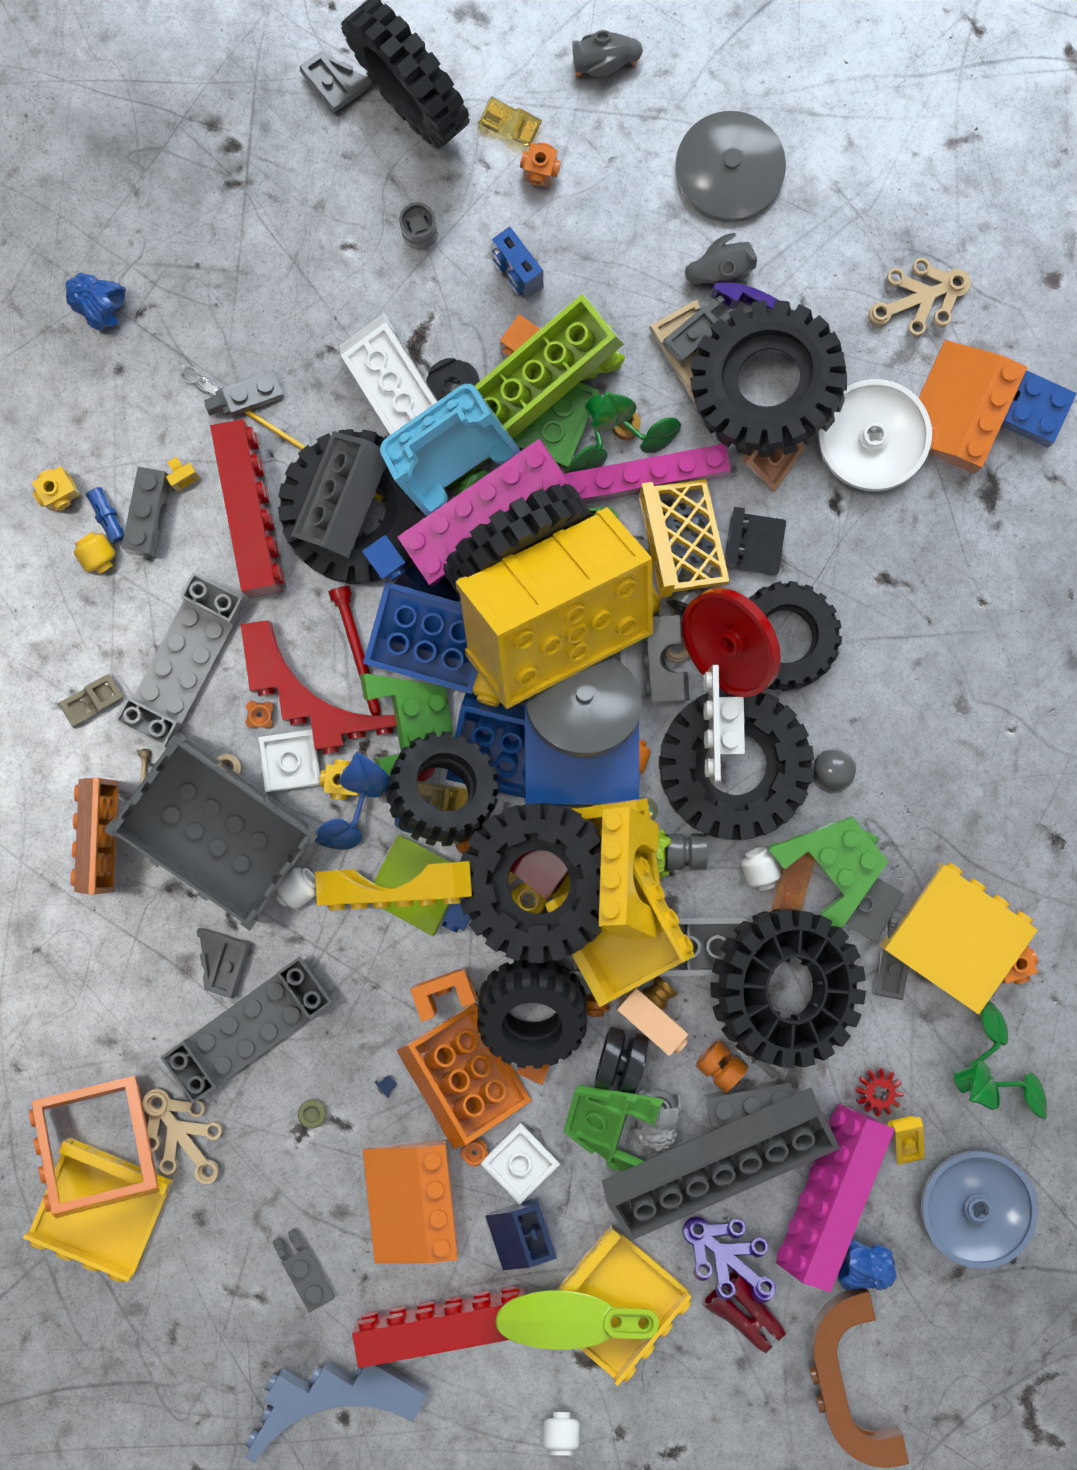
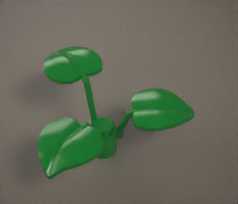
[564,392,682,474]
[954,1001,1047,1120]

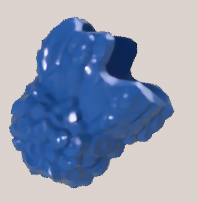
[65,272,126,330]
[838,1239,897,1291]

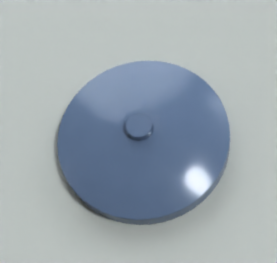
[921,1150,1038,1269]

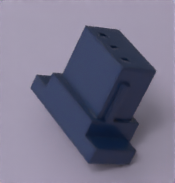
[374,1076,397,1098]

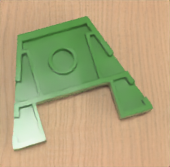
[360,674,454,776]
[768,816,888,928]
[563,1085,663,1172]

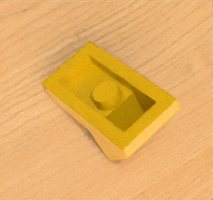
[887,1116,925,1165]

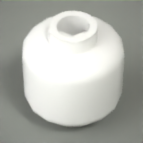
[741,847,781,891]
[276,867,316,909]
[542,1412,580,1455]

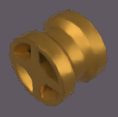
[613,412,641,441]
[642,976,678,1011]

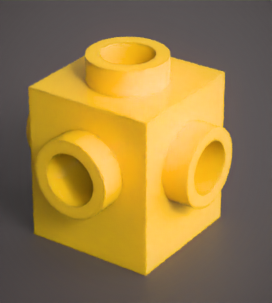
[31,466,81,511]
[320,760,360,800]

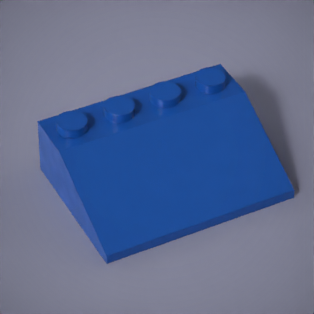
[363,581,478,694]
[446,693,525,798]

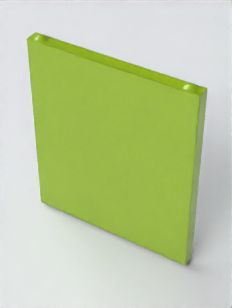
[372,834,450,937]

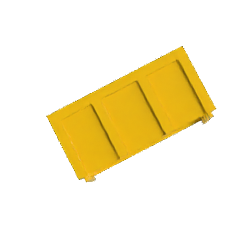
[455,507,653,709]

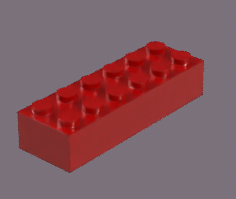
[210,419,286,599]
[352,1285,526,1368]

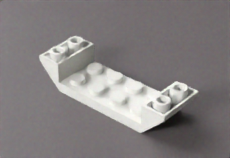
[339,313,438,435]

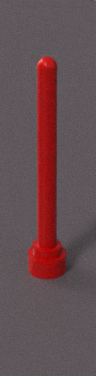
[328,585,381,716]

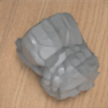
[633,1089,682,1152]

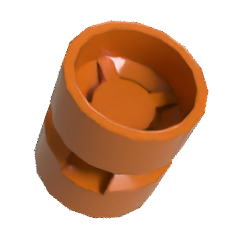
[695,1039,749,1093]

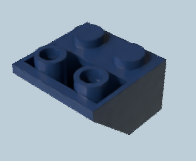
[485,1197,557,1270]

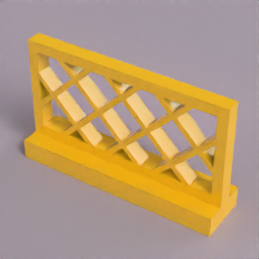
[639,479,729,598]

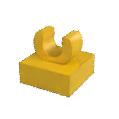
[166,456,201,493]

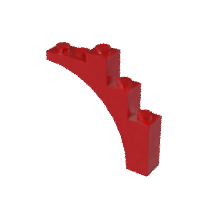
[240,620,397,755]

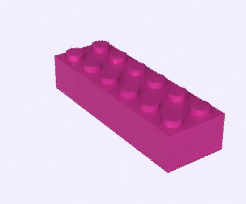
[398,439,573,585]
[775,1103,895,1292]

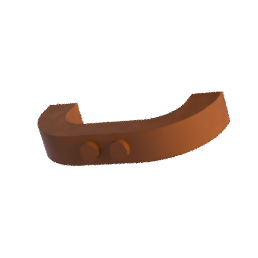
[809,1288,909,1468]

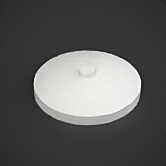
[818,379,932,491]

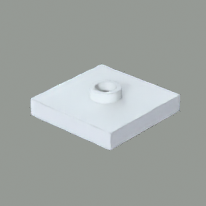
[258,729,321,793]
[480,1122,560,1205]

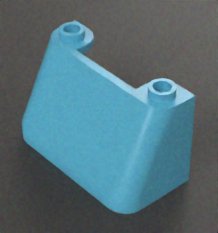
[380,384,521,516]

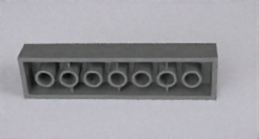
[602,1088,840,1241]

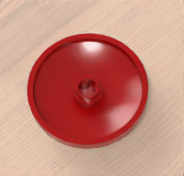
[682,588,781,697]

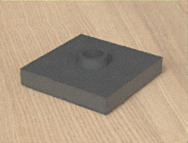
[833,878,904,942]

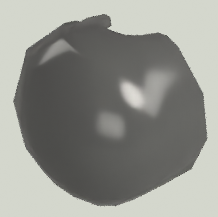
[813,748,856,794]

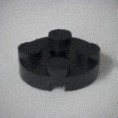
[426,358,480,401]

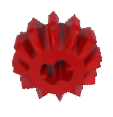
[854,1067,904,1117]

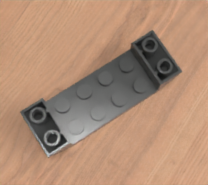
[160,956,333,1104]

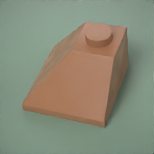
[742,442,806,492]

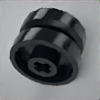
[594,1027,649,1094]

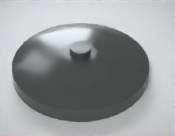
[675,111,786,222]
[526,656,642,758]

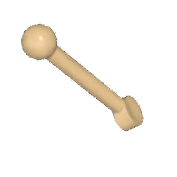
[139,748,151,784]

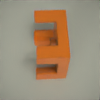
[410,966,478,1022]

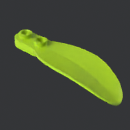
[496,1290,659,1350]

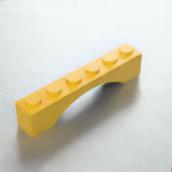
[315,861,472,910]

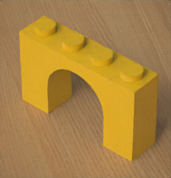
[599,807,659,940]

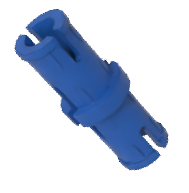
[86,487,124,544]

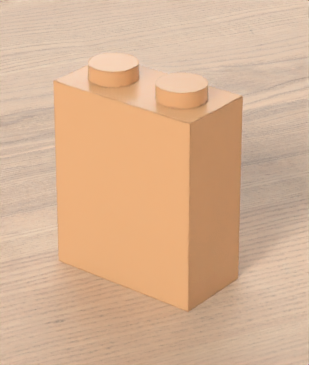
[615,987,689,1056]

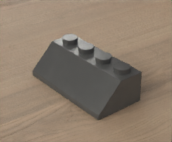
[291,431,387,558]

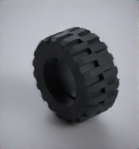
[748,581,842,691]
[386,731,500,847]
[477,960,587,1069]

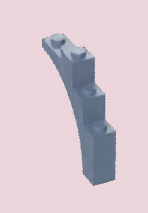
[245,1361,429,1463]

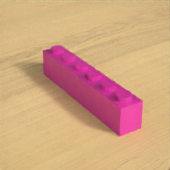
[564,444,731,504]

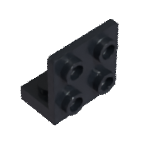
[724,507,786,575]

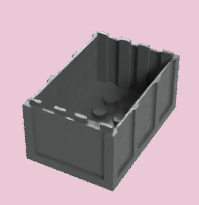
[104,732,318,931]

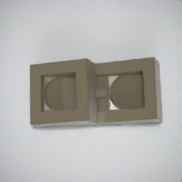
[59,674,123,728]

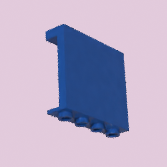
[523,700,639,805]

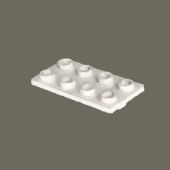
[703,665,745,783]

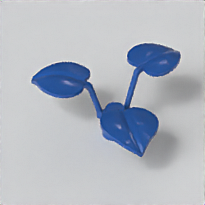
[315,752,437,850]

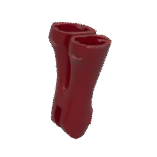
[702,1271,787,1354]

